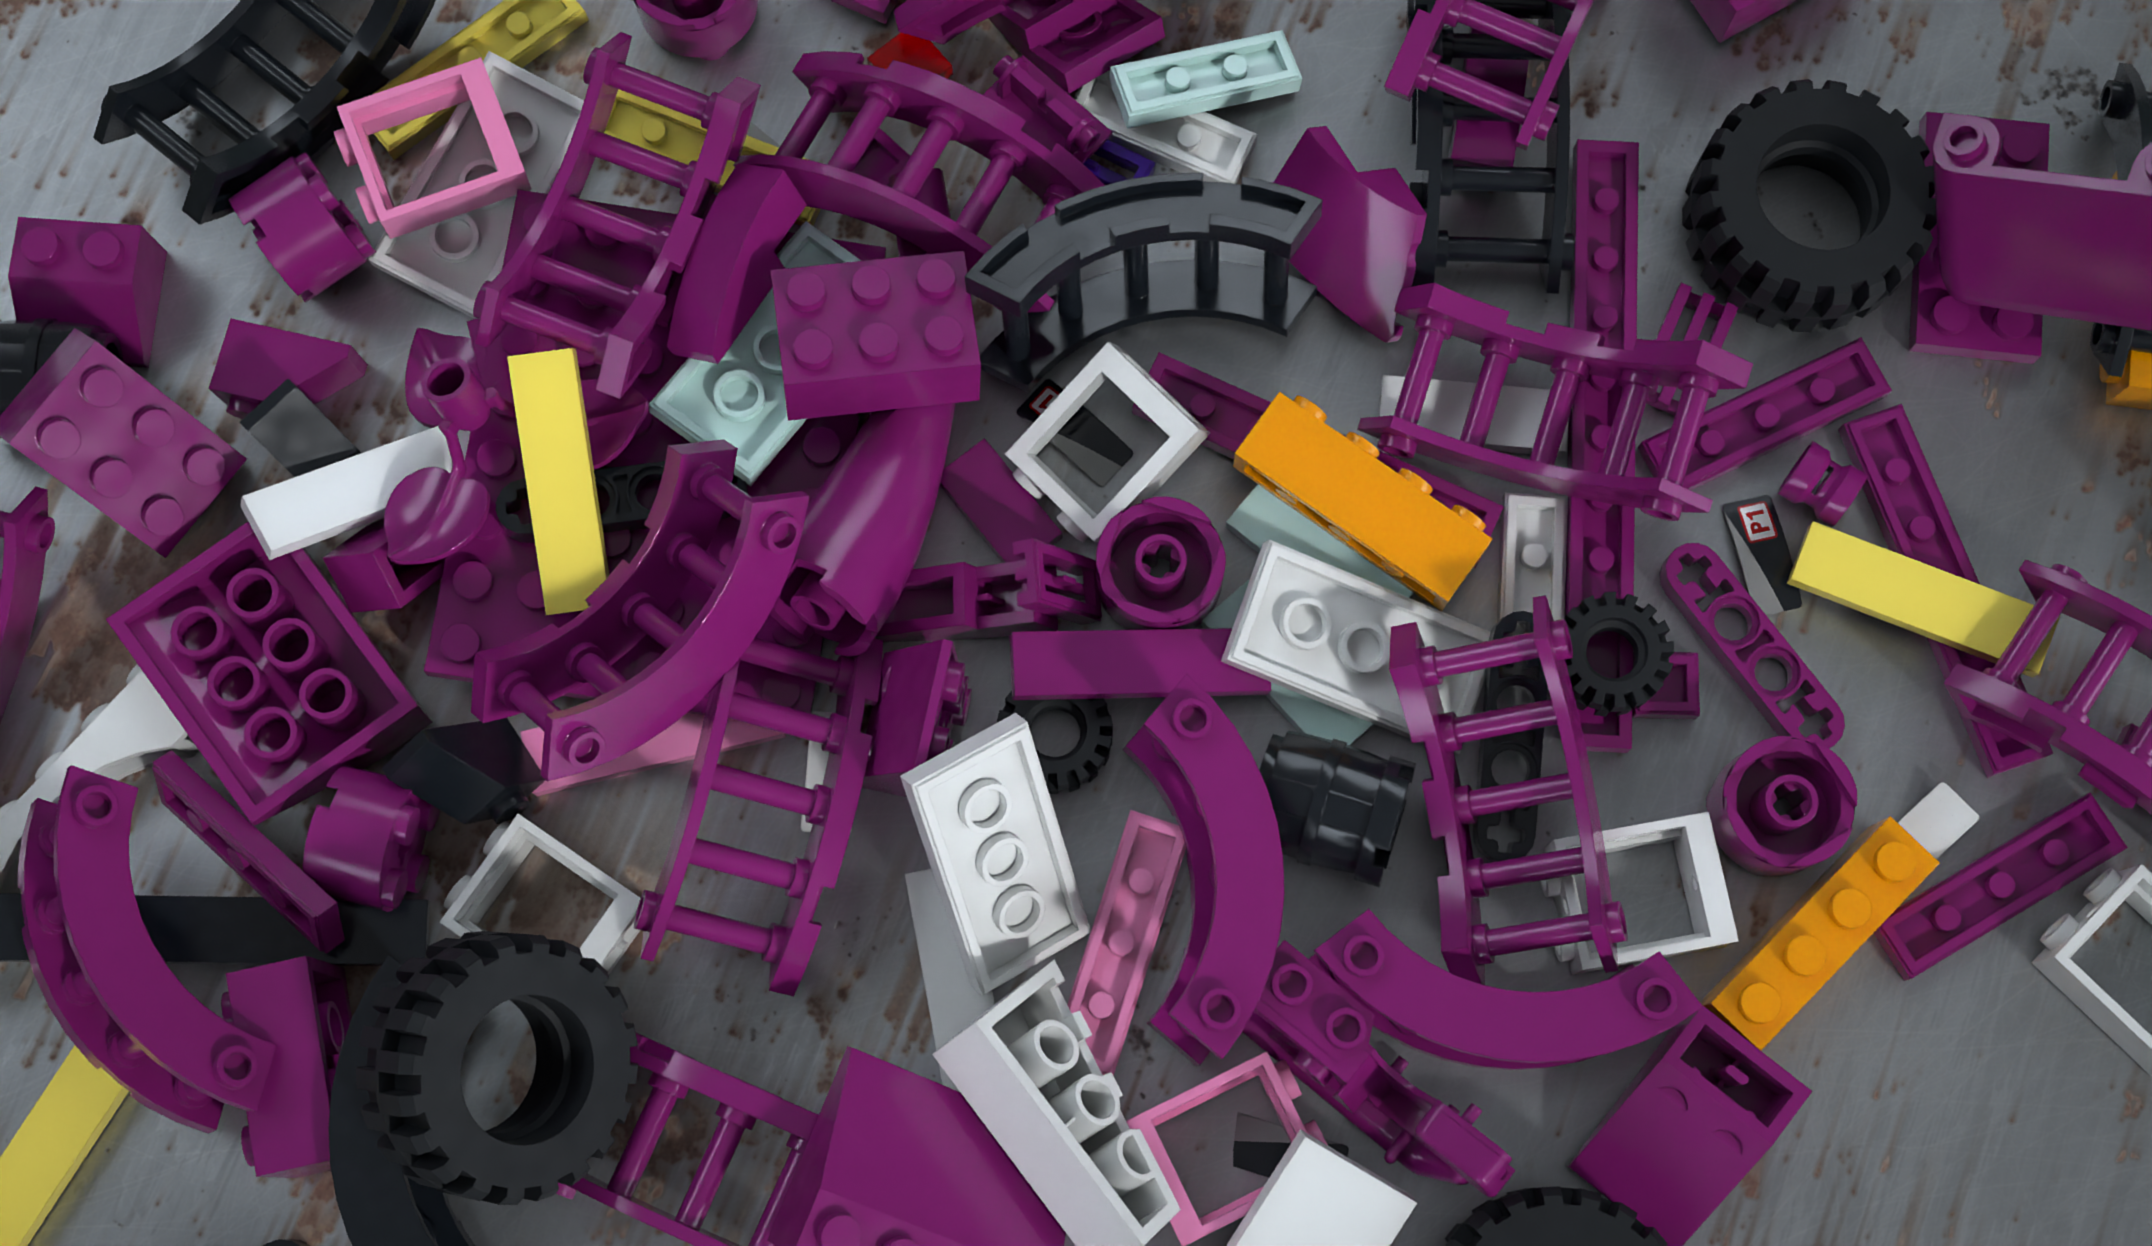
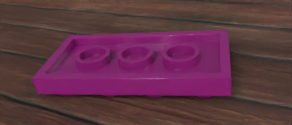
[1909,112,2050,364]

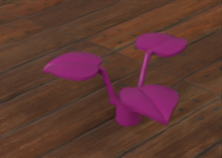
[384,328,649,565]

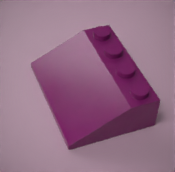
[106,522,433,826]
[767,1046,1066,1246]

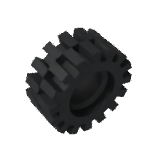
[1564,592,1674,717]
[997,690,1113,794]

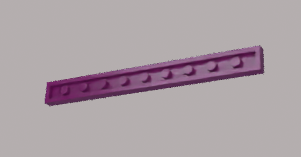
[1565,139,1639,753]

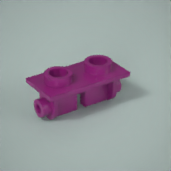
[983,55,1113,164]

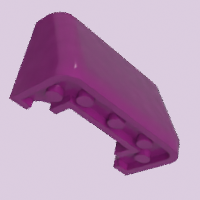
[1933,112,2152,331]

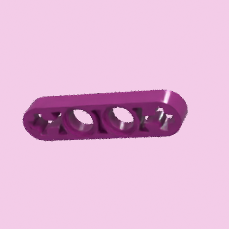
[1659,543,1845,749]

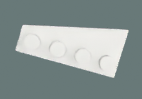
[932,959,1181,1246]

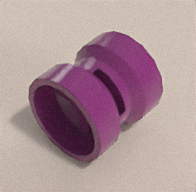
[1777,441,1868,527]

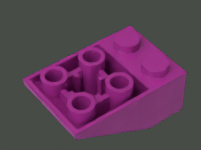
[862,639,972,797]
[1567,1005,1813,1246]

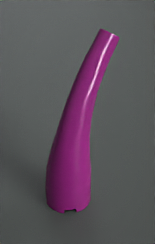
[770,168,956,657]

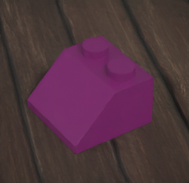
[8,217,167,368]

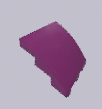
[989,0,1165,94]
[1273,126,1427,343]

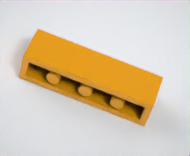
[1233,392,1493,611]
[1700,816,1940,1051]

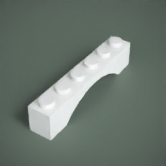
[0,664,199,894]

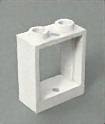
[1005,342,1210,543]
[1540,812,1739,976]
[440,814,640,975]
[2032,864,2152,1076]

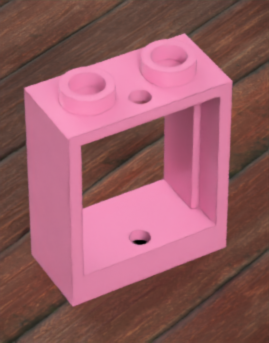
[333,57,532,239]
[1126,1051,1328,1246]

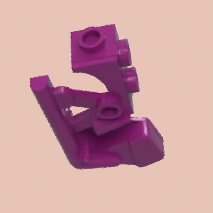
[1242,940,1515,1197]

